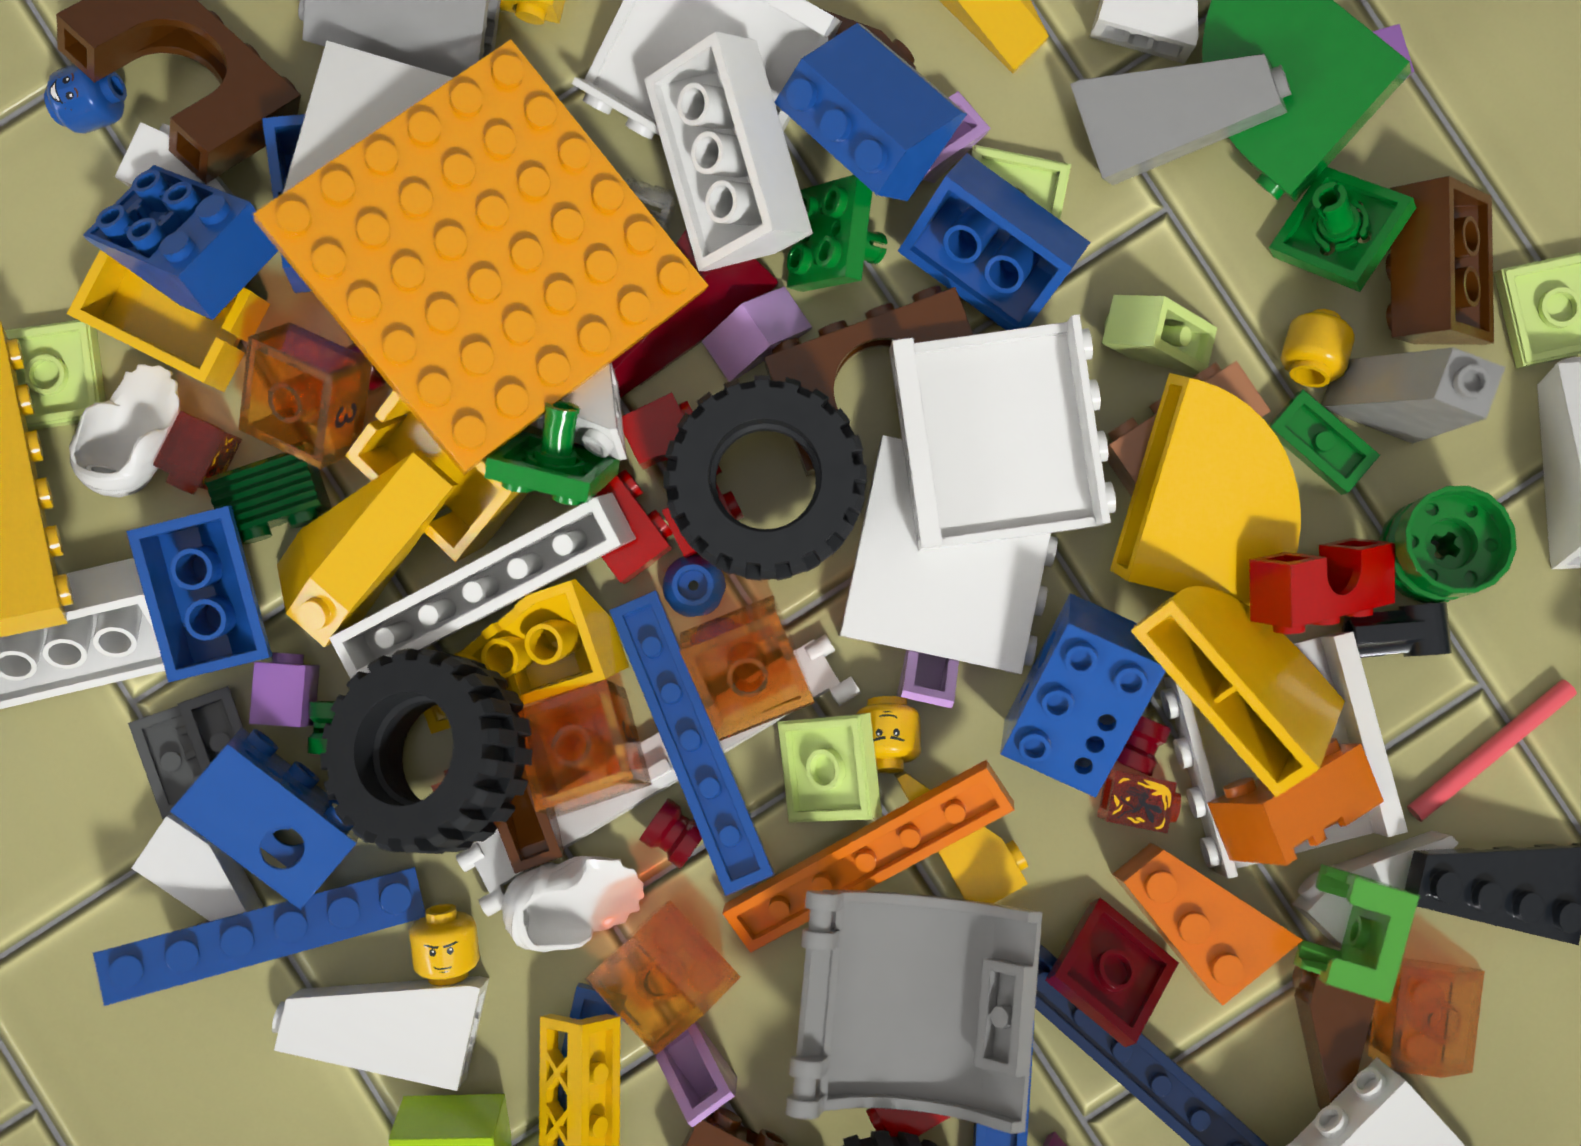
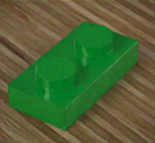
[1269,389,1380,495]

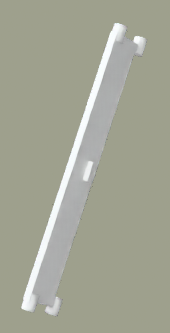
[456,634,861,917]

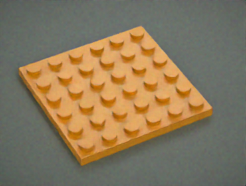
[253,39,709,475]

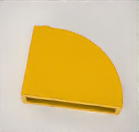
[1110,372,1301,607]
[1131,586,1345,797]

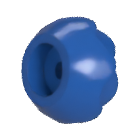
[662,554,726,617]

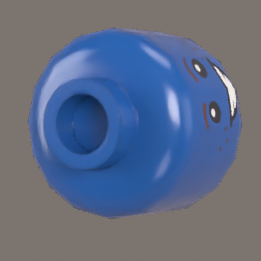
[44,64,127,134]

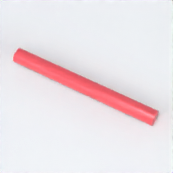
[1407,679,1577,822]

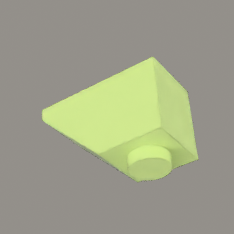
[1102,295,1217,375]

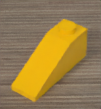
[894,771,1029,904]

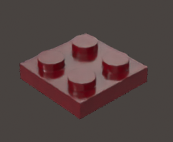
[1045,897,1179,1047]

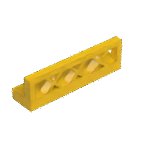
[539,1014,621,1146]

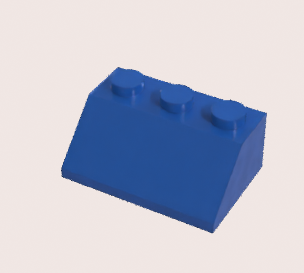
[775,23,967,201]
[897,153,1091,330]
[126,506,272,683]

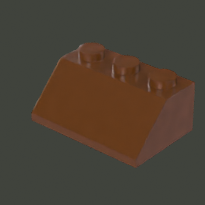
[1386,176,1494,345]

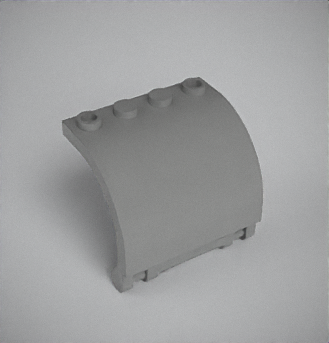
[786,890,1042,1134]

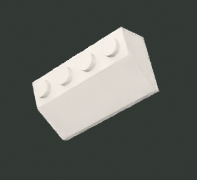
[644,31,813,271]
[0,558,165,709]

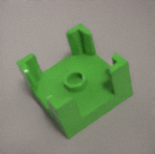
[1293,864,1419,1003]

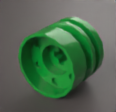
[1379,486,1517,603]

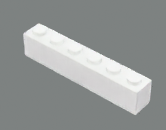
[329,492,636,679]

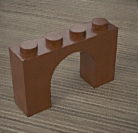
[56,0,301,184]
[764,285,973,477]

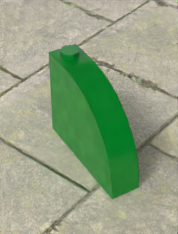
[1202,0,1411,202]

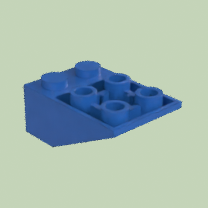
[83,165,278,320]

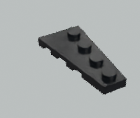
[1404,843,1581,945]

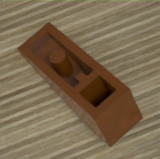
[1292,965,1376,1110]

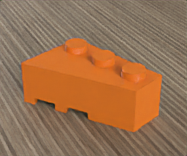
[1207,738,1384,866]
[1112,843,1303,1006]

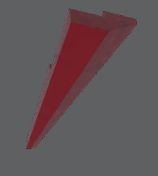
[612,229,778,398]

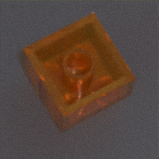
[238,322,372,469]
[518,679,652,817]

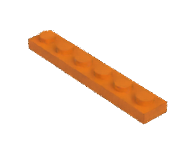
[722,759,1015,953]

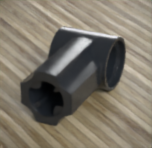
[1342,602,1452,658]

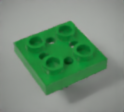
[1269,167,1416,292]
[786,175,887,292]
[484,401,620,505]

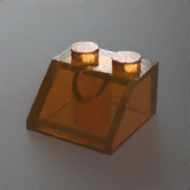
[680,595,815,741]
[585,900,741,1055]
[1368,958,1485,1078]

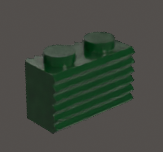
[205,446,332,544]

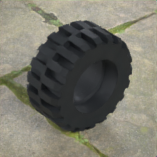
[663,375,867,581]
[320,648,533,854]

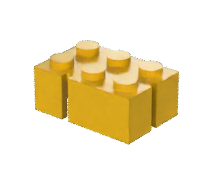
[66,250,270,392]
[345,390,528,562]

